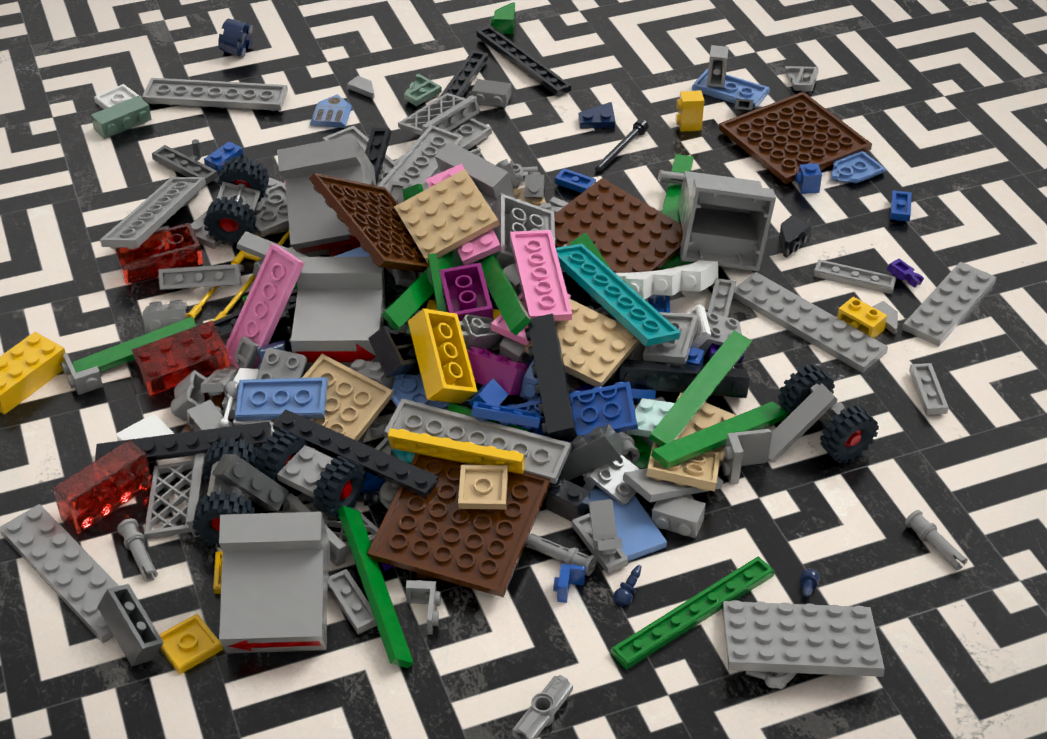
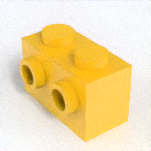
[675,91,704,132]
[837,297,887,339]

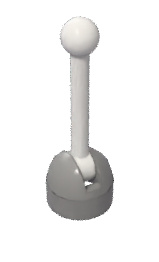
[220,381,239,427]

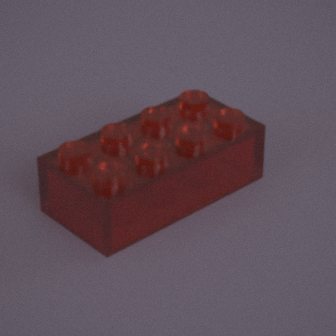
[114,223,203,284]
[132,320,230,396]
[52,440,152,534]

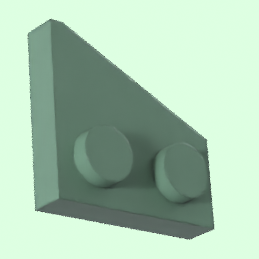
[404,74,442,106]

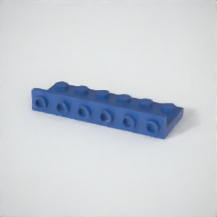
[505,382,638,443]

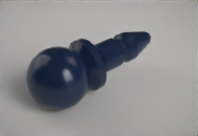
[613,565,642,607]
[800,568,820,597]

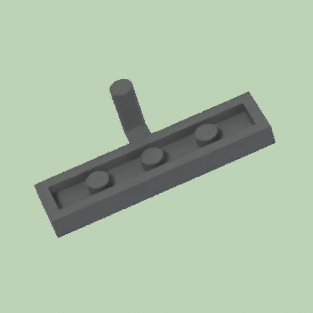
[152,139,218,186]

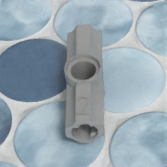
[512,675,573,739]

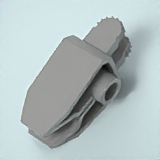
[459,314,504,349]

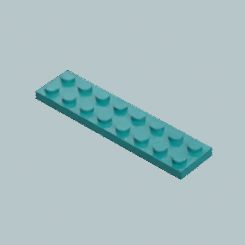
[556,244,681,346]

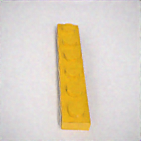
[388,428,525,474]

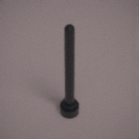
[595,119,649,172]

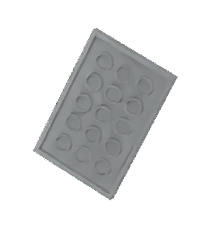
[723,600,885,677]

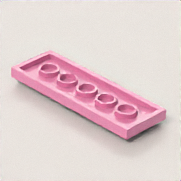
[426,164,502,265]
[510,230,572,321]
[221,243,305,369]

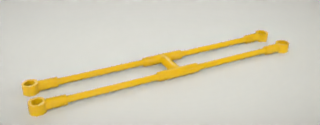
[186,230,290,324]

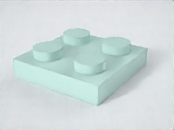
[626,398,675,437]

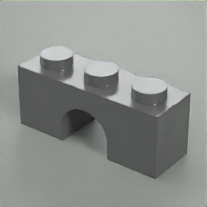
[212,454,289,511]

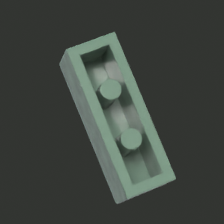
[91,96,152,139]

